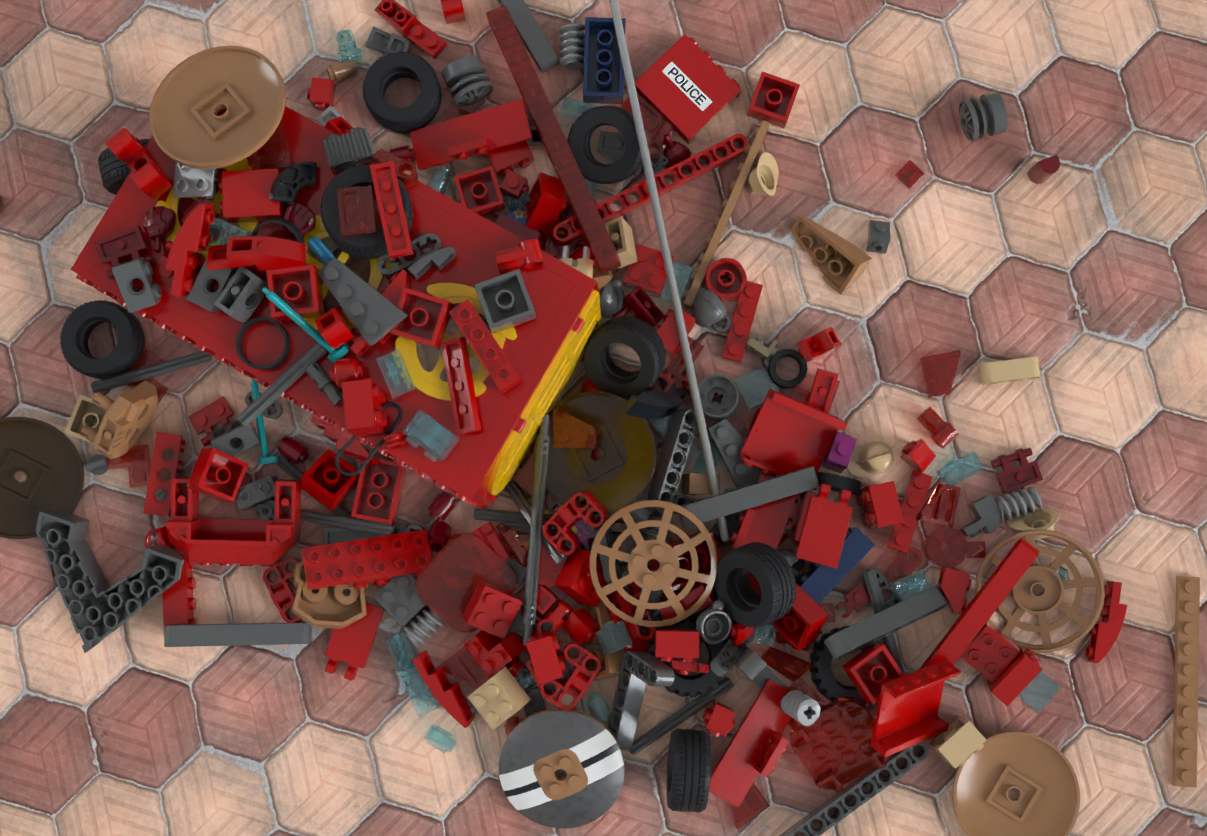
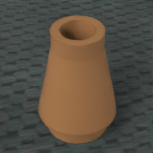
[326,60,357,83]

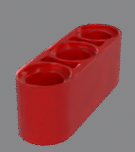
[615,582,655,640]

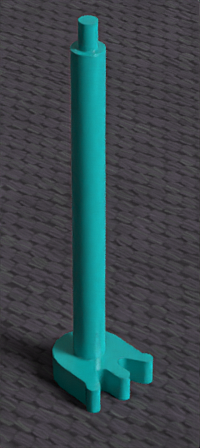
[262,287,349,363]
[251,378,279,465]

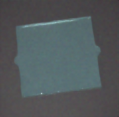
[734,366,778,411]
[1018,671,1060,714]

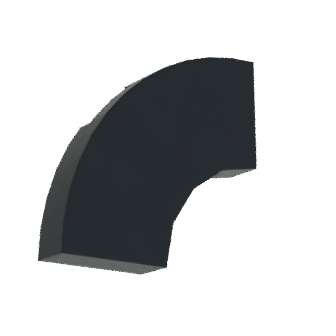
[269,162,317,205]

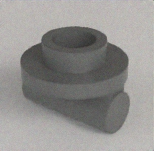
[85,455,109,475]

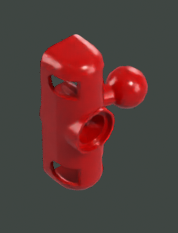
[520,600,573,653]

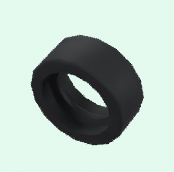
[767,349,808,389]

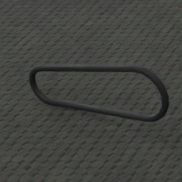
[335,402,402,476]

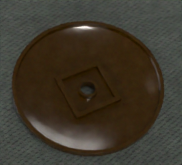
[533,392,657,517]
[0,417,85,539]

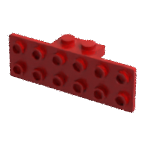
[410,99,532,170]
[730,473,797,596]
[302,530,433,590]
[709,679,792,807]

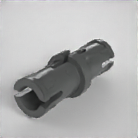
[305,362,344,407]

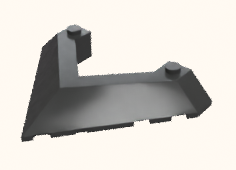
[36,511,184,653]

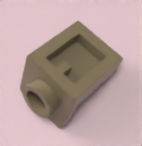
[745,337,778,360]

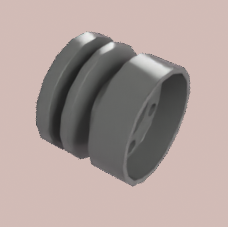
[441,55,494,107]
[959,91,1008,142]
[698,374,739,421]

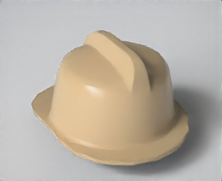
[748,152,779,196]
[847,441,894,478]
[1007,509,1059,539]

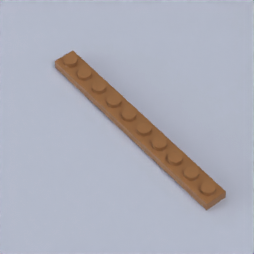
[681,120,770,309]
[1172,576,1200,787]

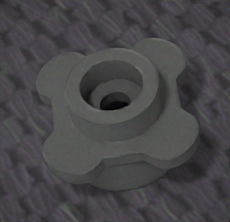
[256,500,275,520]

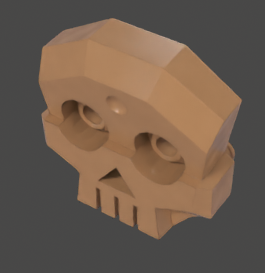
[80,380,158,459]
[291,560,369,629]

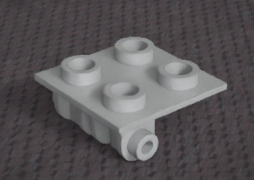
[173,162,218,200]

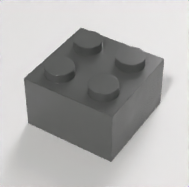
[474,269,536,334]
[374,574,435,627]

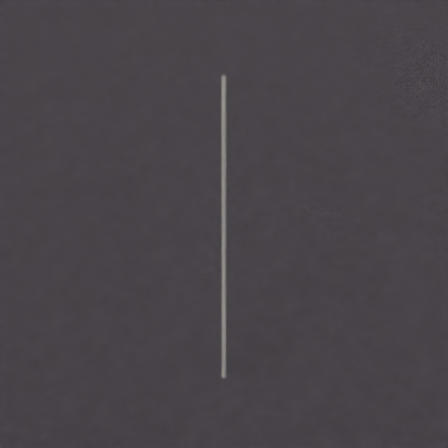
[609,0,730,541]

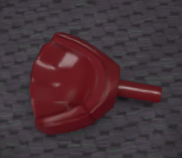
[663,134,691,170]
[282,202,316,240]
[142,206,177,253]

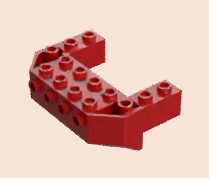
[166,476,301,567]

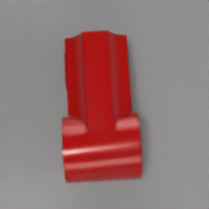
[494,239,544,273]

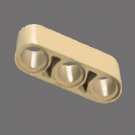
[979,357,1041,385]

